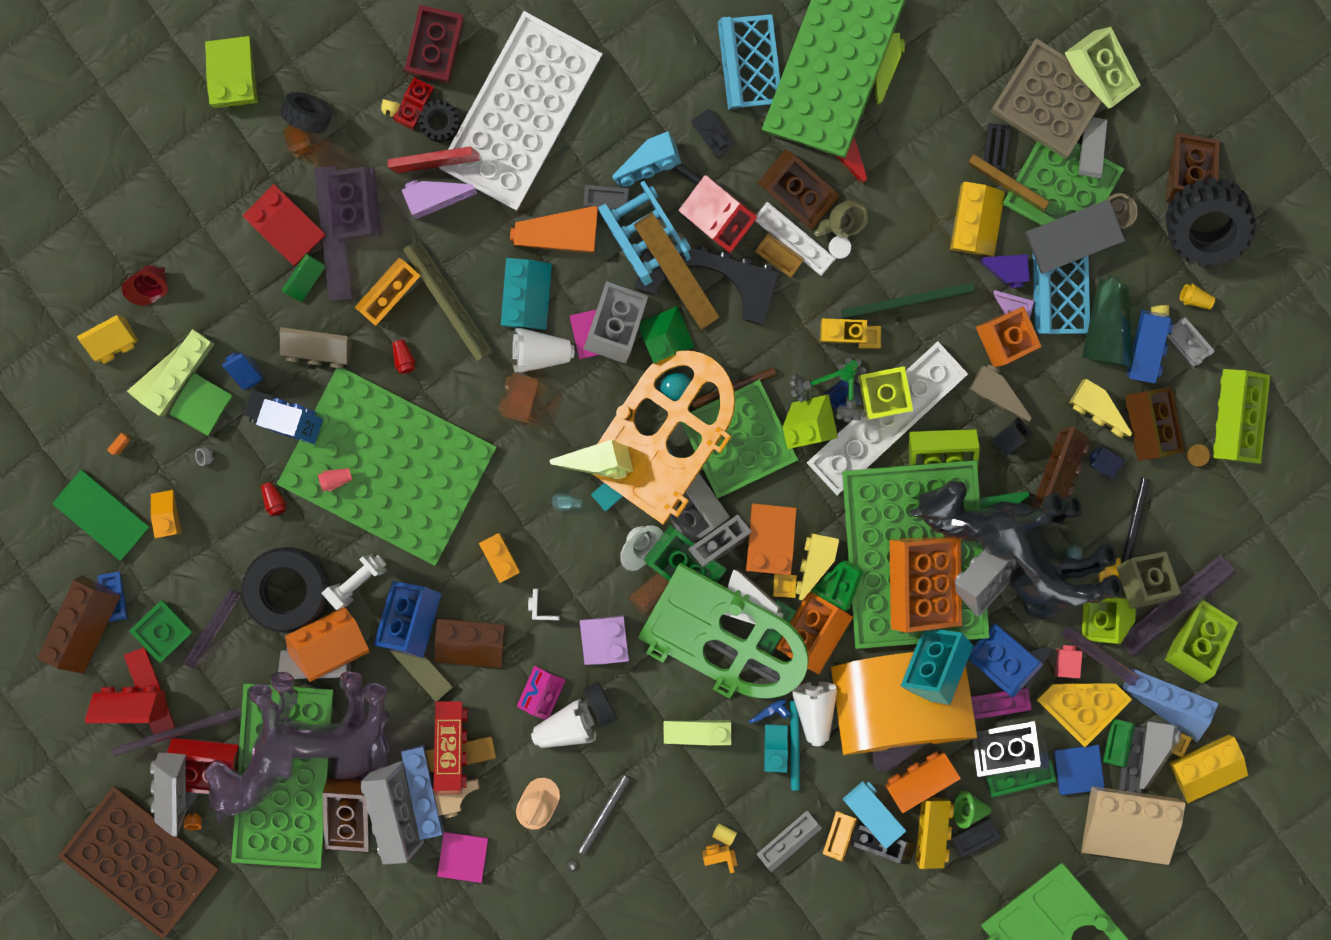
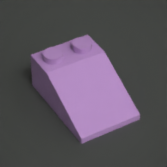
[402,180,478,219]

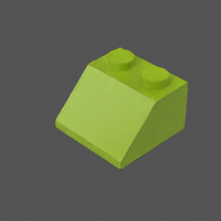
[783,394,838,449]

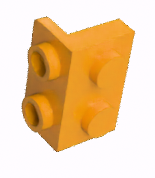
[702,844,738,874]

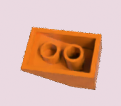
[745,504,796,575]

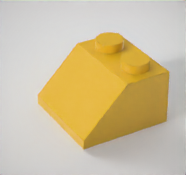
[77,315,138,364]

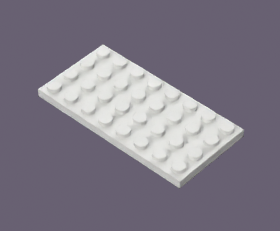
[438,11,602,211]

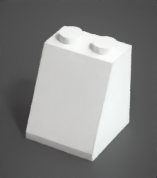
[724,570,784,630]

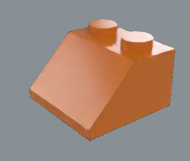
[976,306,1042,367]

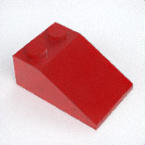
[243,184,326,267]

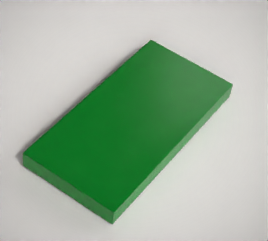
[52,470,150,561]

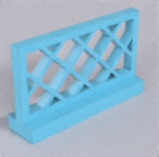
[718,14,780,110]
[1032,252,1090,335]

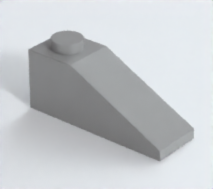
[688,515,752,567]
[1140,721,1181,789]

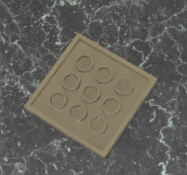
[990,38,1102,159]

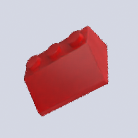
[85,686,166,723]
[167,738,239,797]

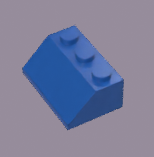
[374,581,441,658]

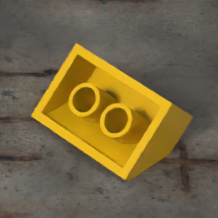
[950,182,1005,257]
[1168,735,1248,803]
[915,797,954,869]

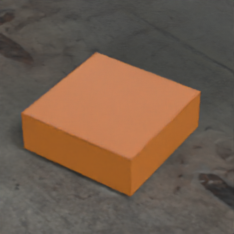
[107,433,131,455]

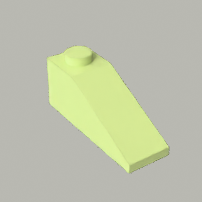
[664,720,731,745]

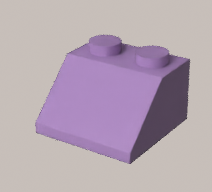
[580,615,629,665]

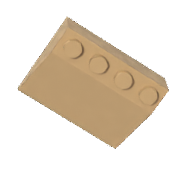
[1081,786,1185,865]

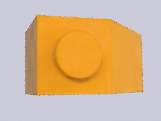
[151,490,182,538]

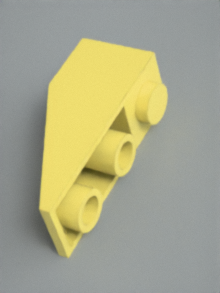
[1069,379,1132,438]
[795,533,839,600]

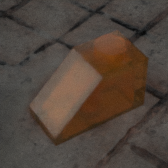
[283,124,316,158]

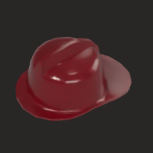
[121,265,168,306]

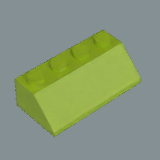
[1213,369,1270,464]

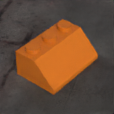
[776,591,853,674]
[285,607,369,682]
[885,750,961,814]

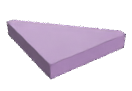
[993,290,1034,319]

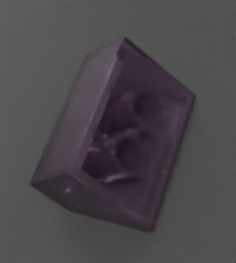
[323,167,381,240]

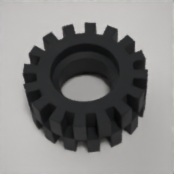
[419,100,460,142]

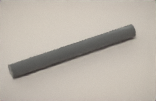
[578,774,631,856]

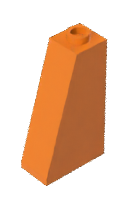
[510,206,598,253]

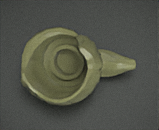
[814,200,868,239]

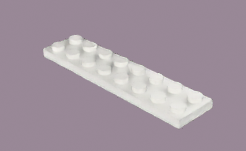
[807,341,968,495]

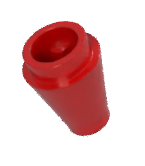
[392,340,416,374]
[260,482,287,517]

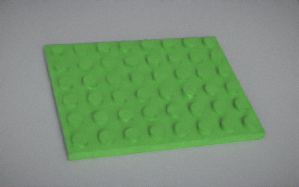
[277,368,497,566]
[842,460,989,649]

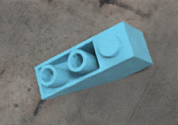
[612,131,682,188]

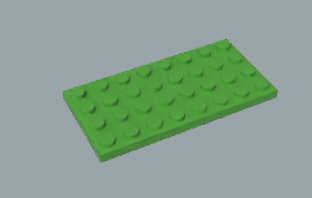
[762,0,906,158]
[231,683,334,868]

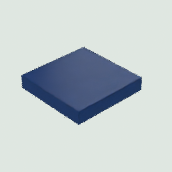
[1053,744,1104,795]

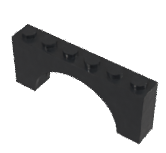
[635,242,779,325]

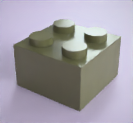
[1116,552,1181,609]

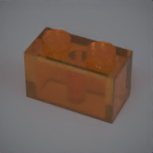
[499,373,540,423]

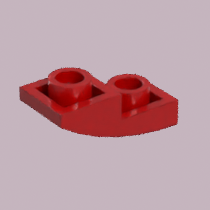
[393,77,434,130]

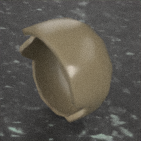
[1107,193,1138,229]

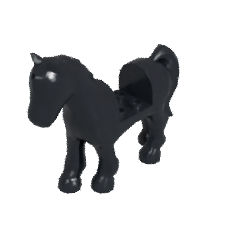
[910,480,1122,619]

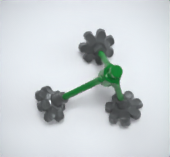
[790,357,867,422]

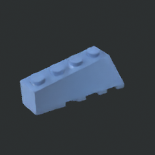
[1122,668,1219,743]

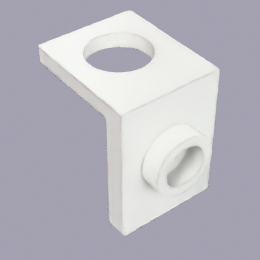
[528,588,560,620]

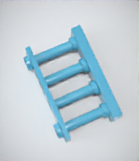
[598,181,691,286]

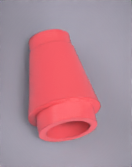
[318,468,352,492]

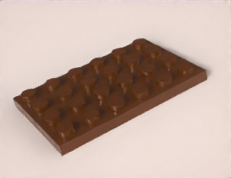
[57,786,220,940]

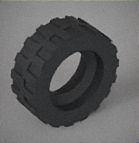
[280,92,333,134]

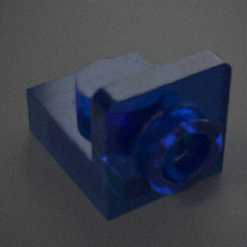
[1089,446,1124,479]

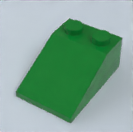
[643,525,727,583]

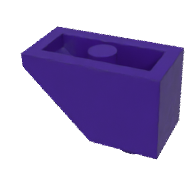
[980,254,1029,288]

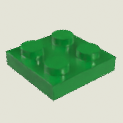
[129,600,193,663]

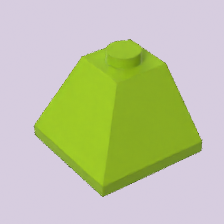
[1081,597,1136,644]

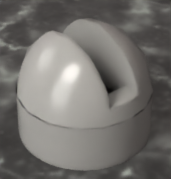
[195,447,214,466]

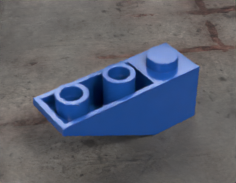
[222,352,265,391]

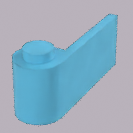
[843,781,906,849]

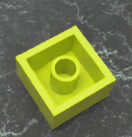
[858,366,913,420]

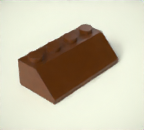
[37,575,121,674]

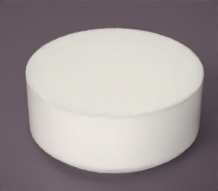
[828,236,851,259]

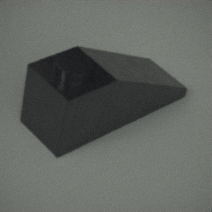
[851,823,917,864]

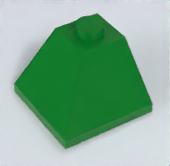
[638,306,695,363]

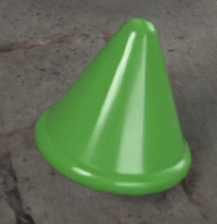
[953,790,991,829]

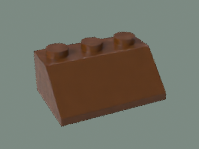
[1125,386,1185,461]
[435,618,506,668]

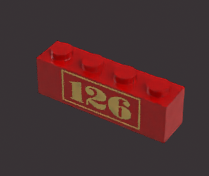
[434,701,468,795]

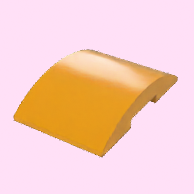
[831,652,977,755]

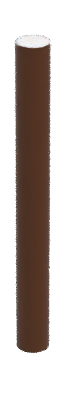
[692,367,777,409]

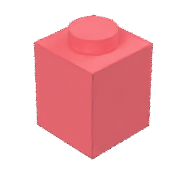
[1054,645,1082,678]

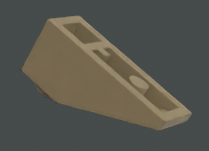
[968,364,1031,422]

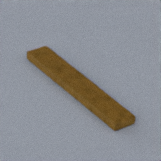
[633,212,720,330]

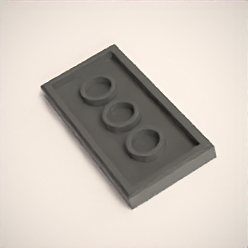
[1025,199,1125,274]

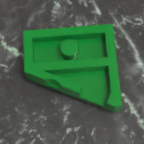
[811,561,864,611]

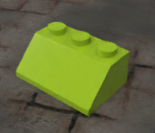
[909,429,980,467]

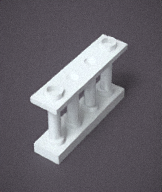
[322,554,388,610]

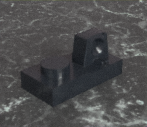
[691,108,735,158]

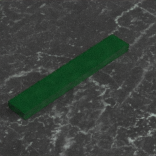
[840,283,975,319]

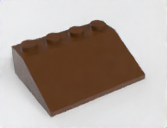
[1031,426,1090,508]

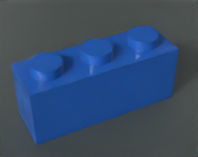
[1126,309,1173,384]

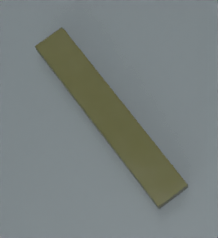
[403,241,493,361]

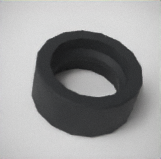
[583,682,618,727]

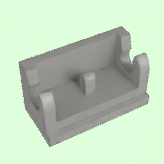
[1167,317,1215,367]

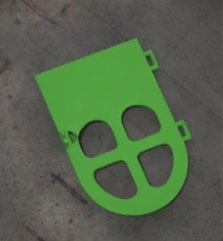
[638,563,809,699]
[981,862,1129,940]

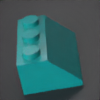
[501,258,552,330]
[901,629,973,705]

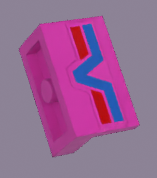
[517,666,566,720]

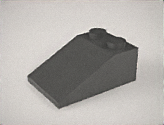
[973,722,1050,777]

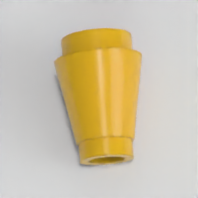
[1180,284,1215,310]

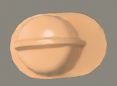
[516,778,560,829]

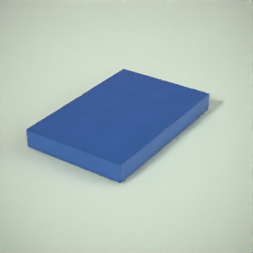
[968,623,1043,698]

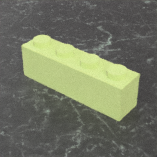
[127,329,215,417]

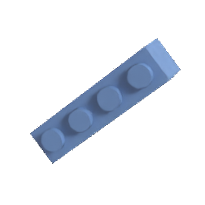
[401,745,444,840]

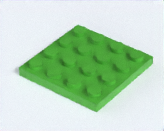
[1002,142,1124,226]
[681,379,798,499]

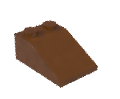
[1166,132,1220,203]
[757,149,840,230]
[322,778,371,852]

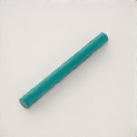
[790,700,800,791]

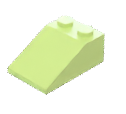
[1065,27,1140,108]
[550,440,633,479]

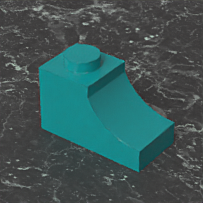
[763,724,788,772]

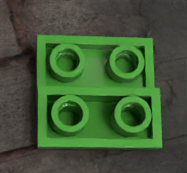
[170,373,232,436]

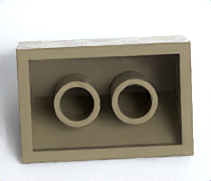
[280,327,353,369]

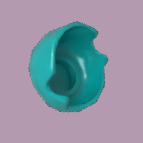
[657,372,691,401]

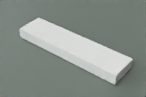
[755,202,836,276]

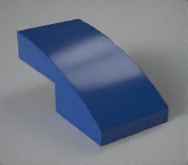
[97,572,128,622]

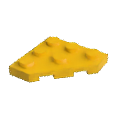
[1036,683,1132,747]

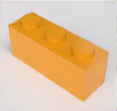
[354,258,420,326]

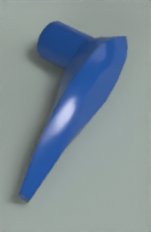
[748,700,791,724]

